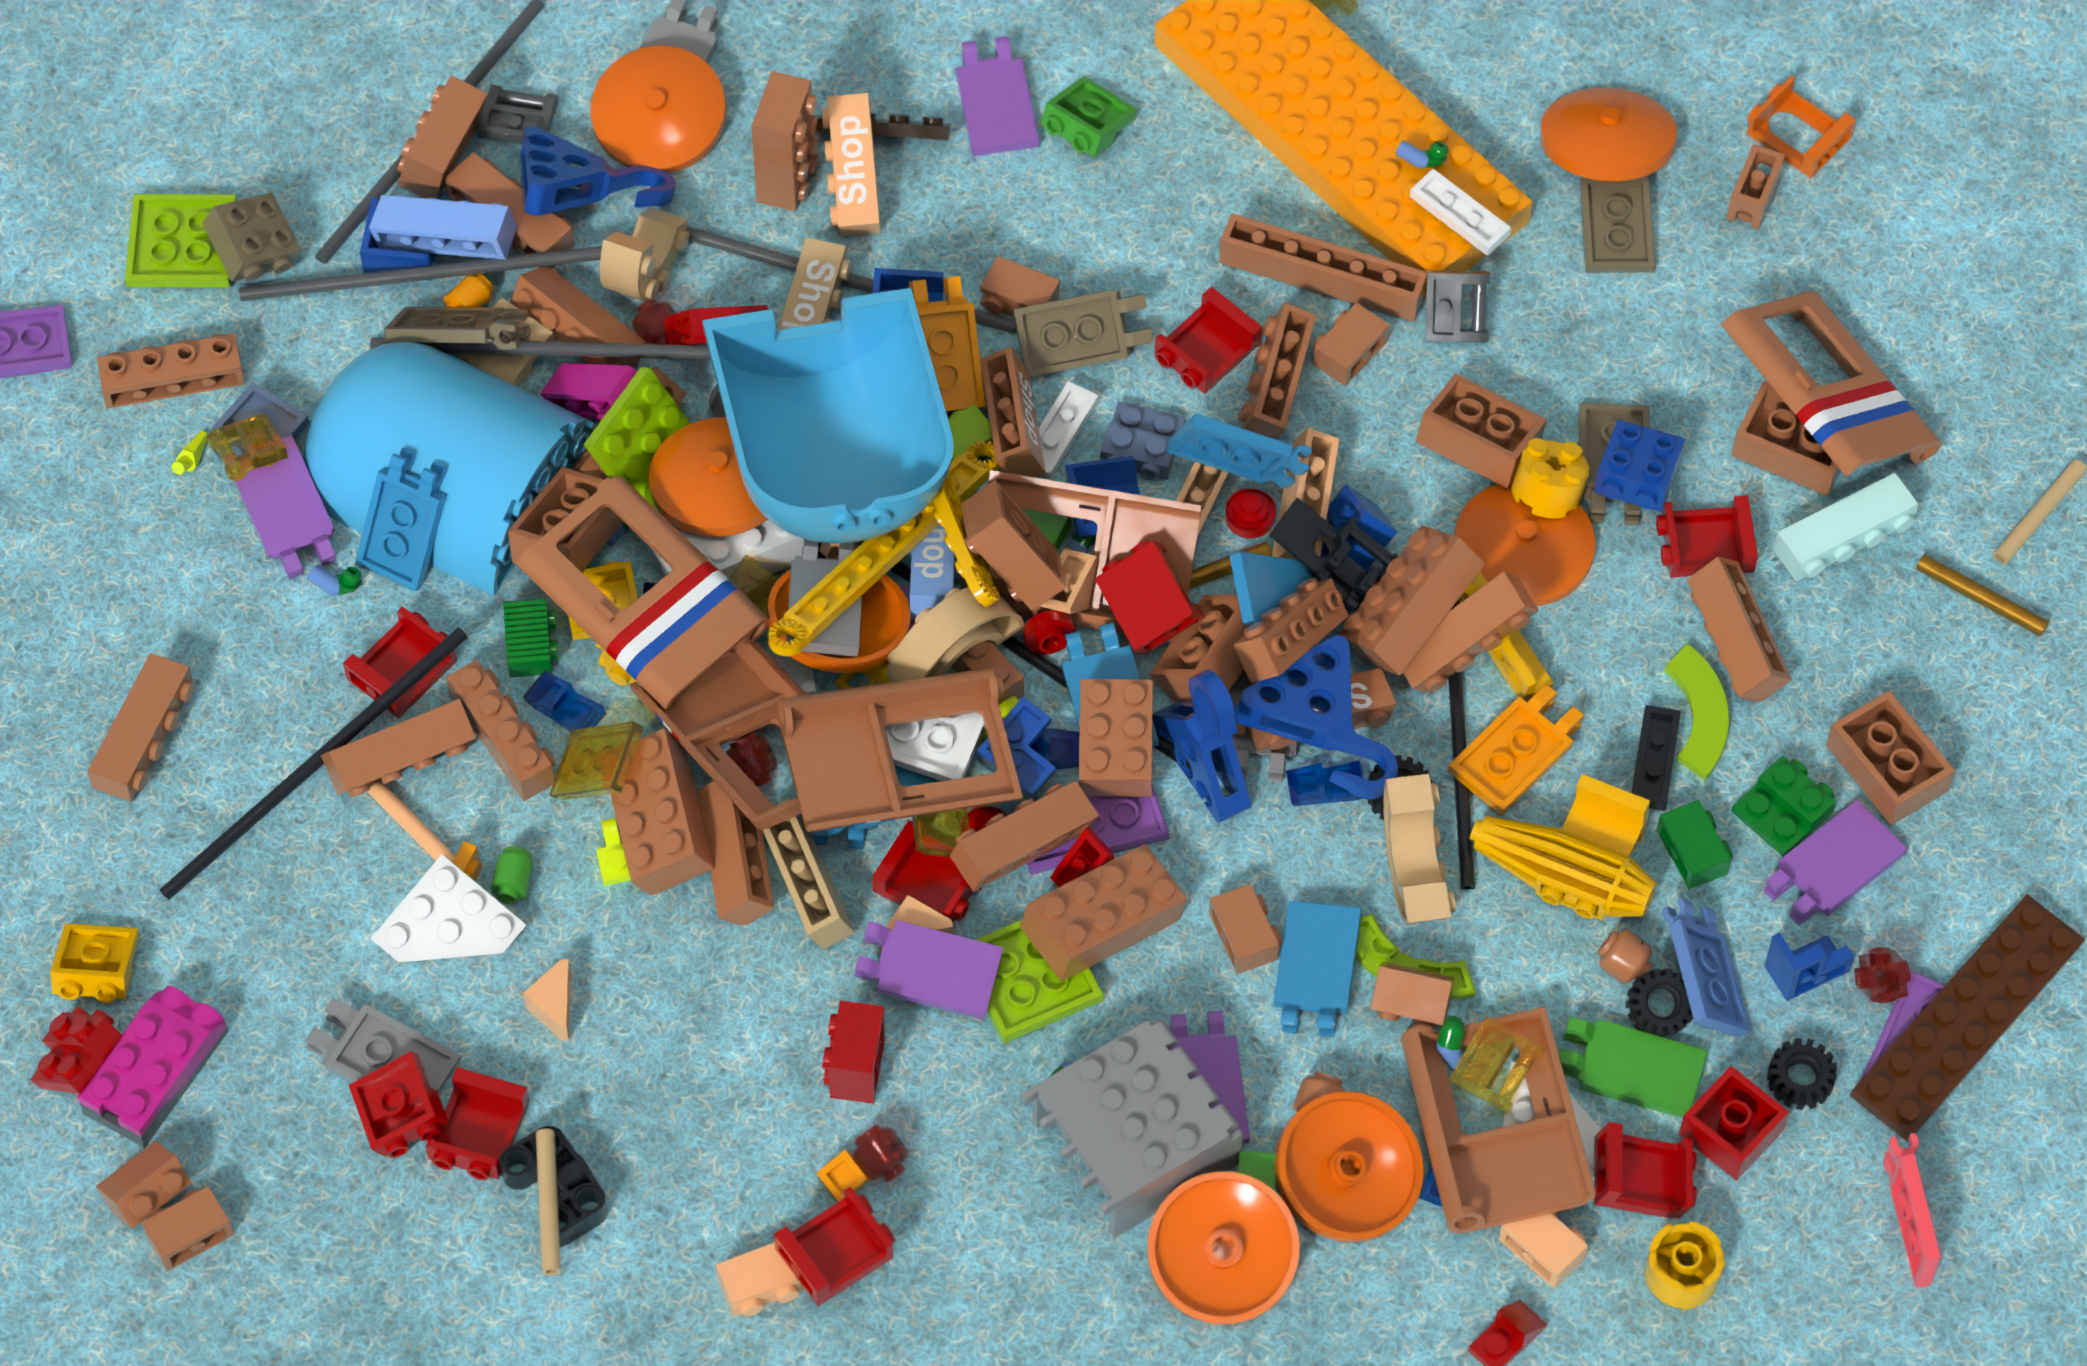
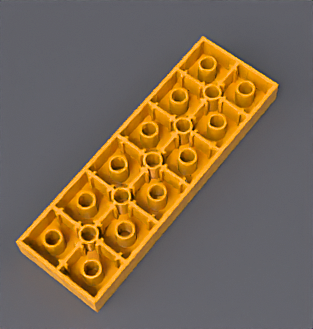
[1154,0,1533,294]

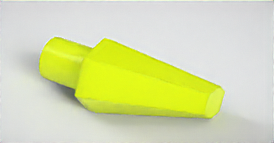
[172,430,208,475]

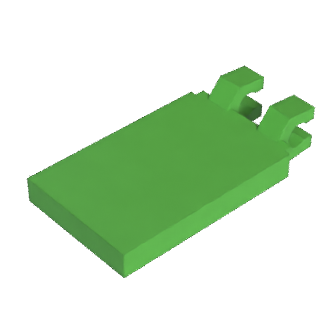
[1559,1017,1708,1118]

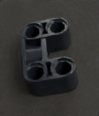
[500,1126,607,1247]

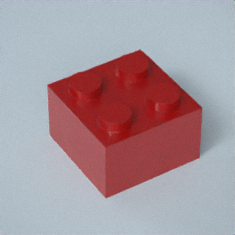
[822,1000,885,1104]
[1679,1066,1789,1181]

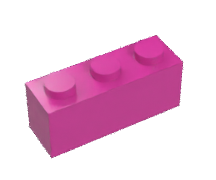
[540,363,637,420]

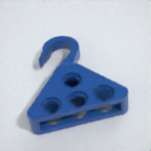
[519,126,676,216]
[1235,635,1398,799]
[1153,669,1251,823]

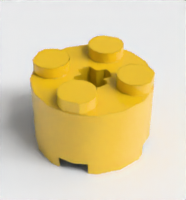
[1511,438,1590,519]
[1645,1221,1725,1310]

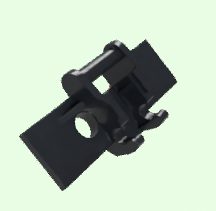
[1269,498,1399,613]

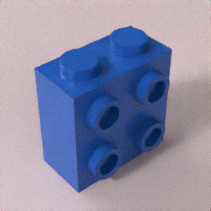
[1594,419,1685,512]

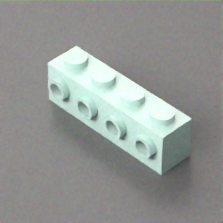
[1773,473,1919,582]

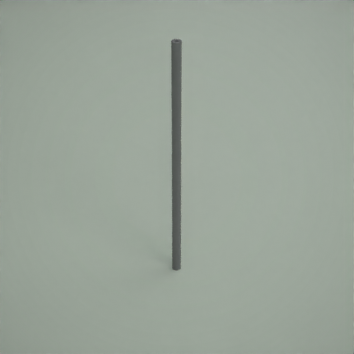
[315,0,544,265]
[686,226,1016,334]
[239,246,602,301]
[370,337,711,360]

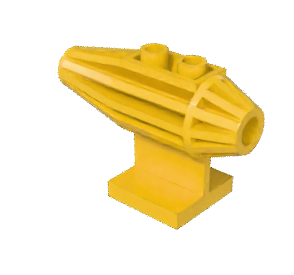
[1470,774,1657,921]

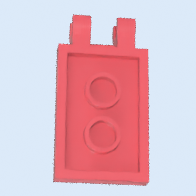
[1883,1133,1941,1288]

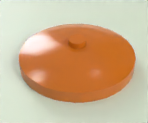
[591,45,727,173]
[1540,88,1677,181]
[648,417,768,537]
[1454,484,1596,606]
[767,558,911,673]
[1274,1091,1424,1243]
[1147,1171,1300,1325]

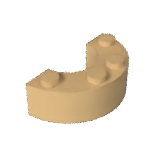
[600,207,690,302]
[886,587,1024,682]
[1383,774,1456,924]

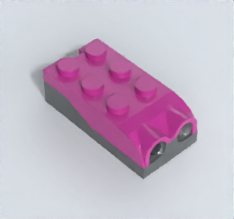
[77,986,229,1148]

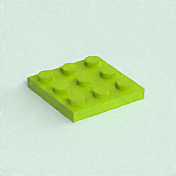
[125,194,237,288]
[583,367,691,507]
[975,920,1103,1044]

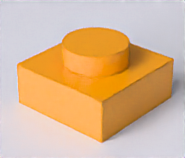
[453,841,482,881]
[816,1150,870,1202]

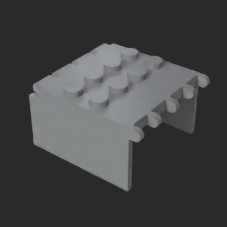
[1020,1020,1243,1239]

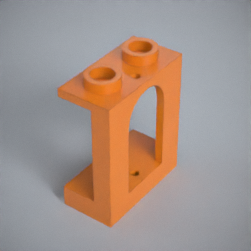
[1747,75,1856,179]

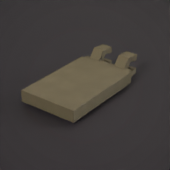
[1579,177,1655,273]
[1013,289,1154,377]
[384,306,530,350]
[1579,403,1650,526]

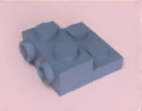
[209,382,309,461]
[1100,401,1186,481]

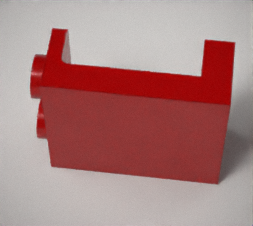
[1154,286,1262,394]
[1656,495,1758,578]
[1094,540,1205,655]
[343,607,457,719]
[872,820,983,924]
[426,1067,530,1181]
[1594,1122,1697,1218]
[774,1187,895,1307]

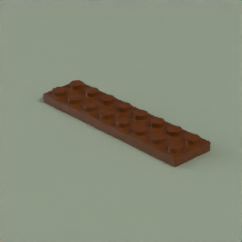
[1849,894,2085,1142]

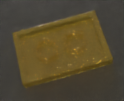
[549,721,643,800]

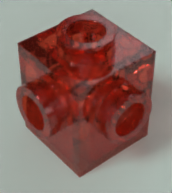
[1854,947,1910,1003]

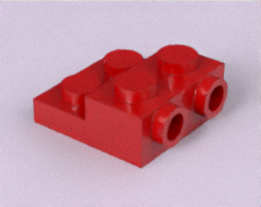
[30,1007,123,1094]
[348,1051,449,1158]

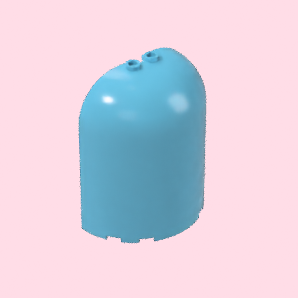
[702,288,954,544]
[303,341,597,596]

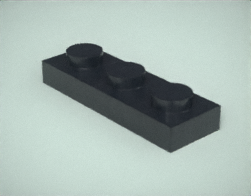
[1631,705,1681,811]

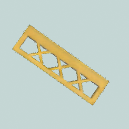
[1456,571,1554,701]

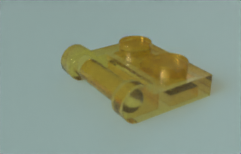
[207,412,288,481]
[1449,1016,1545,1114]

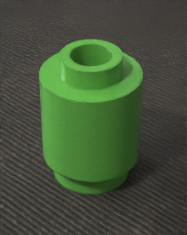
[491,846,534,904]

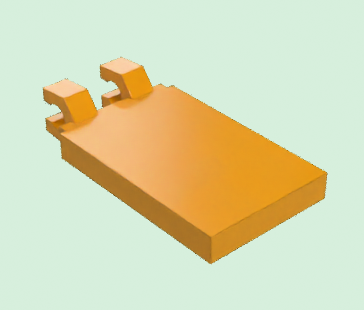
[909,276,986,411]
[1447,684,1584,817]

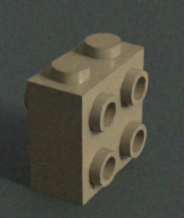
[202,192,302,282]

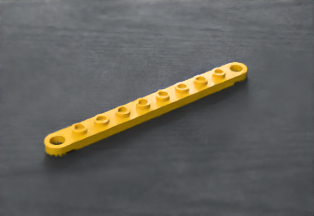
[768,440,1000,656]
[932,472,1000,608]

